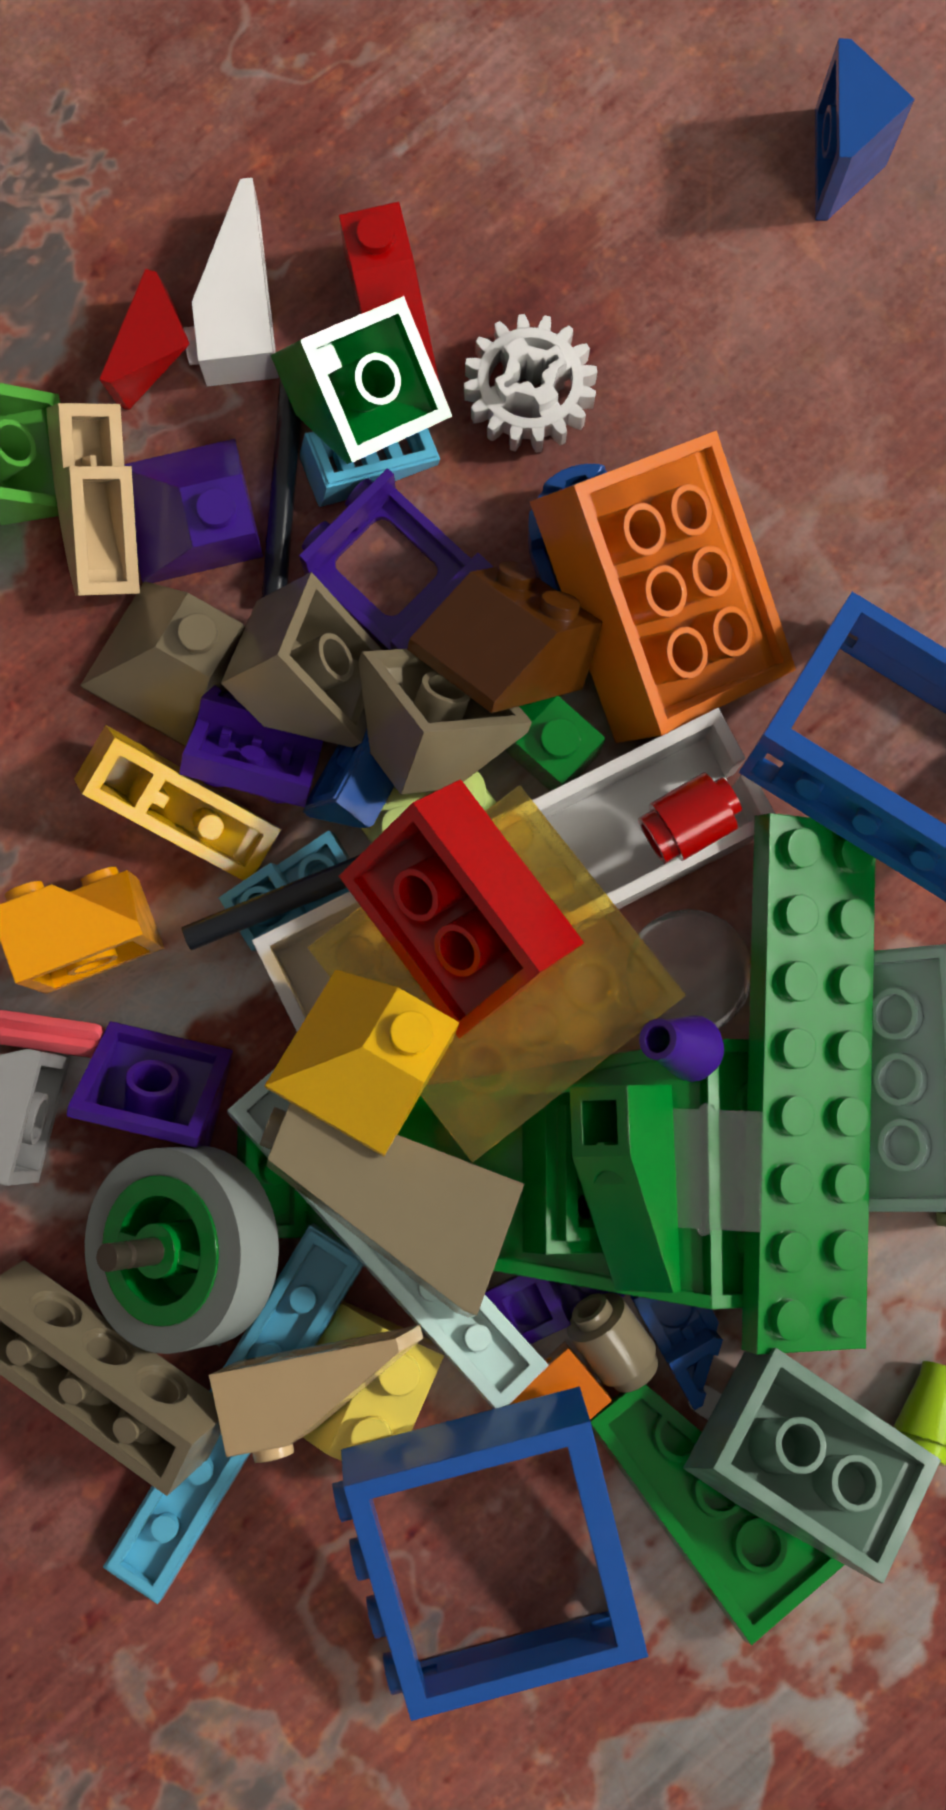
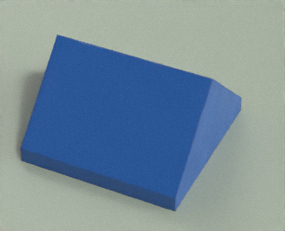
[815,38,915,221]

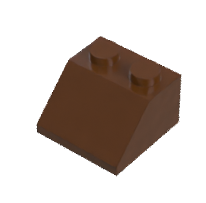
[407,561,603,713]

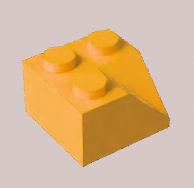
[0,867,164,994]

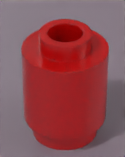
[638,772,742,864]

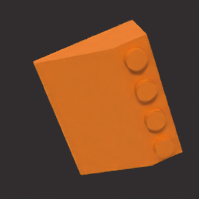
[530,430,796,743]

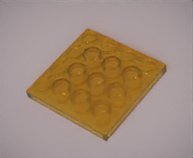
[307,785,686,1163]

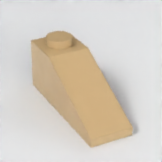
[209,1325,423,1463]

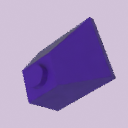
[124,439,263,583]

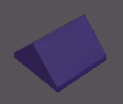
[67,1021,233,1148]

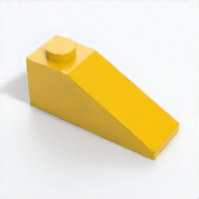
[74,725,281,881]

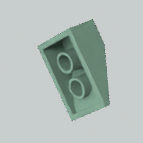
[683,1348,941,1583]

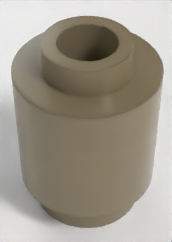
[567,1293,658,1393]

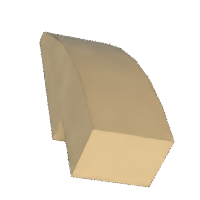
[46,403,140,596]

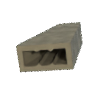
[259,1103,524,1318]

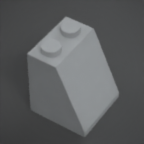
[0,1049,71,1186]

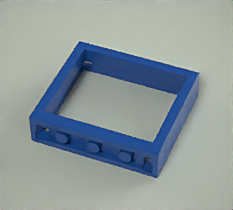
[738,591,946,902]
[332,1386,648,1721]

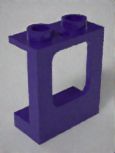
[299,468,493,650]

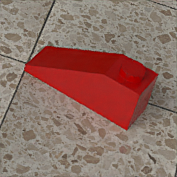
[339,201,440,384]

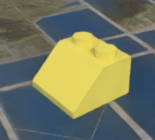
[303,1301,444,1461]

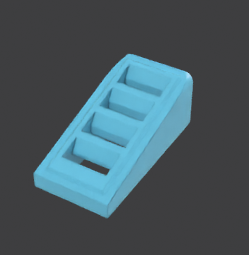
[300,428,440,507]

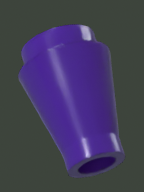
[639,1015,724,1082]

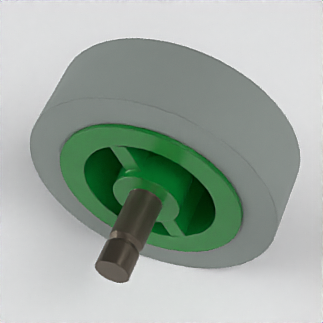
[85,1146,279,1354]

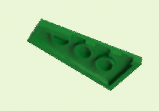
[590,1384,844,1645]

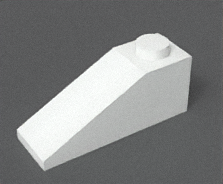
[184,178,279,386]

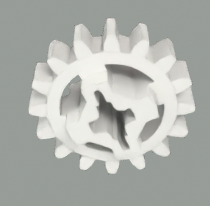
[464,314,597,453]

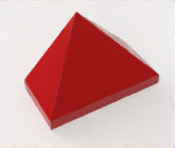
[99,269,190,410]

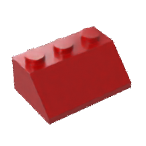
[339,779,585,1039]

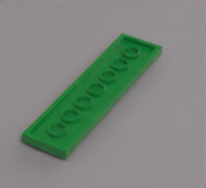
[741,813,876,1355]

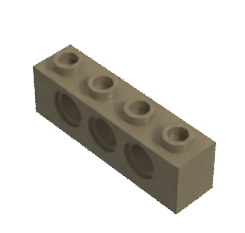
[0,1260,221,1496]

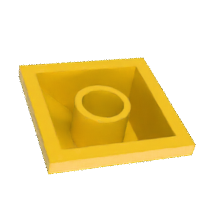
[265,969,459,1157]

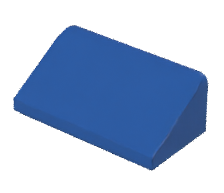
[302,729,394,828]

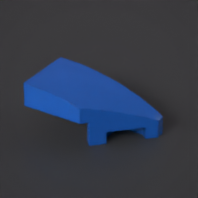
[629,1295,723,1411]

